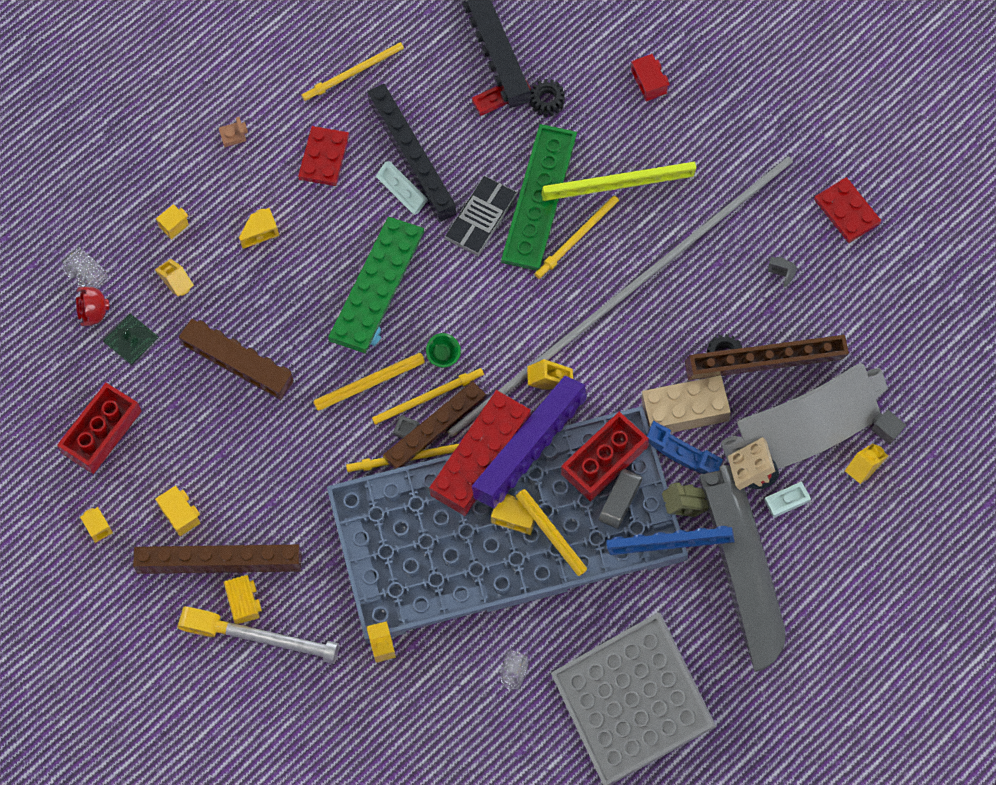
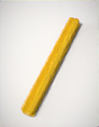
[516,489,587,576]

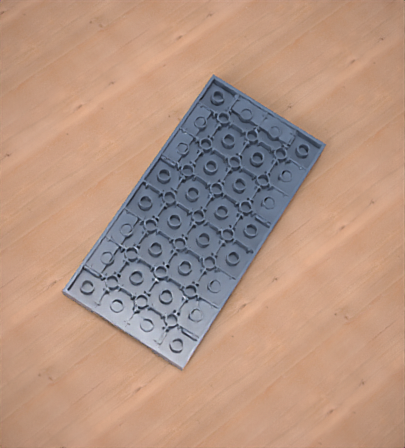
[327,406,688,644]

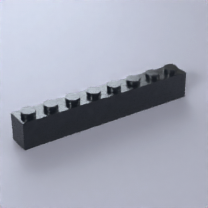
[463,0,531,109]
[367,84,456,223]

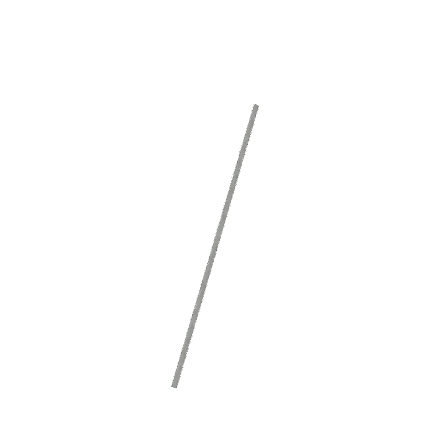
[447,157,793,437]

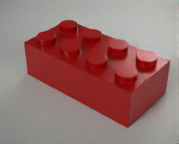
[57,383,142,475]
[561,411,649,502]

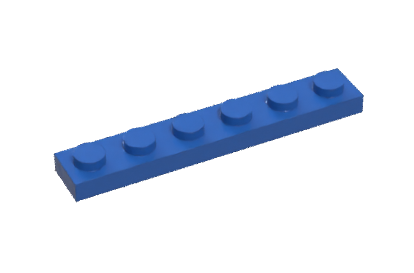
[607,526,735,555]

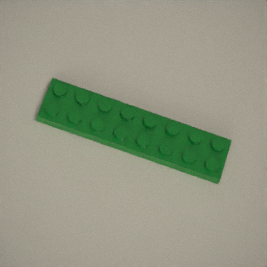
[501,124,577,271]
[328,216,424,354]

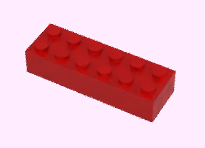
[429,390,531,516]

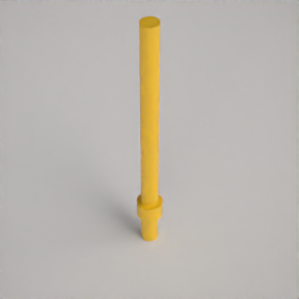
[301,42,404,101]
[534,195,619,279]
[372,368,484,425]
[346,444,459,472]

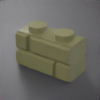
[662,483,709,517]

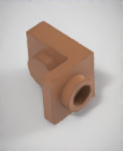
[219,117,248,148]

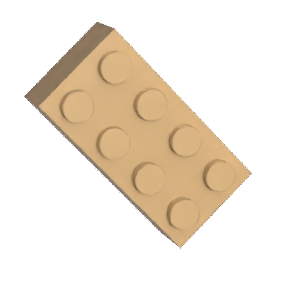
[641,376,731,433]

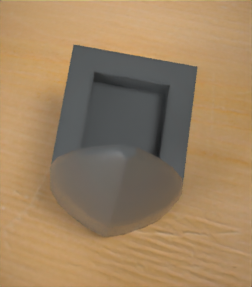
[768,256,797,287]

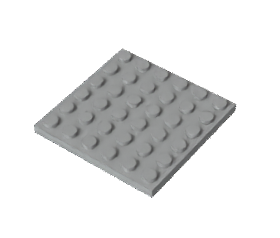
[551,612,716,785]

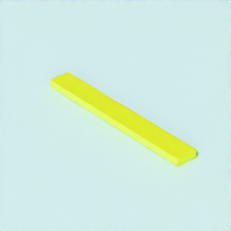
[541,162,697,201]

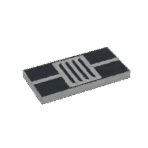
[445,175,518,257]

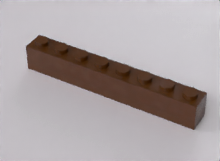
[684,335,849,380]
[133,544,302,574]

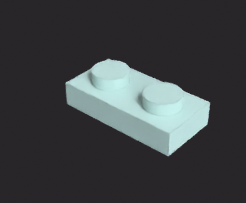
[764,482,811,518]

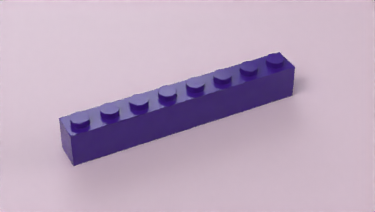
[472,376,587,508]

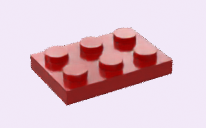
[298,126,350,186]
[814,177,881,243]

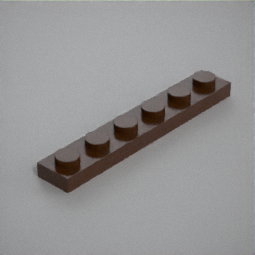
[383,381,486,469]

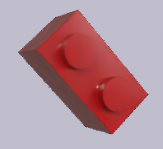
[631,54,669,102]

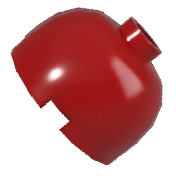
[76,287,109,326]

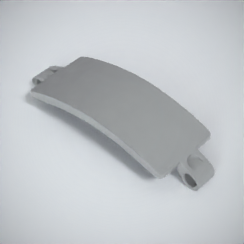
[721,363,888,469]

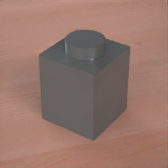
[871,409,906,445]

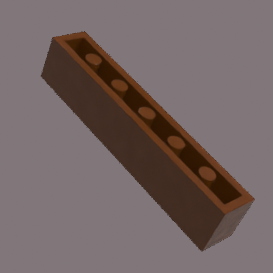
[179,318,294,400]

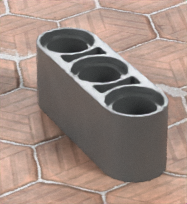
[599,469,643,529]

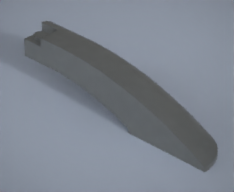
[700,465,786,672]

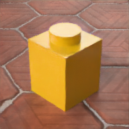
[156,204,189,240]
[80,507,113,543]

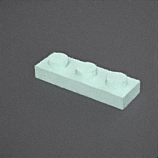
[376,161,428,215]

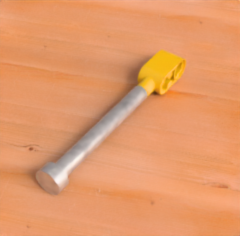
[177,606,339,664]

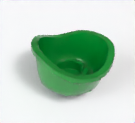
[426,333,461,368]

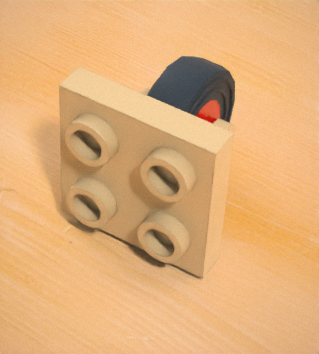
[728,437,779,490]

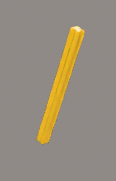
[313,353,425,411]

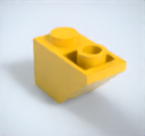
[845,443,888,484]

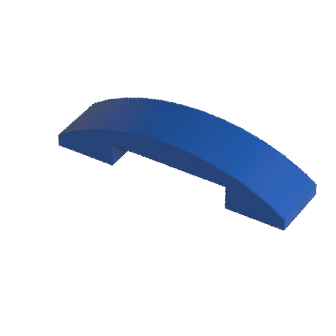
[647,421,723,474]

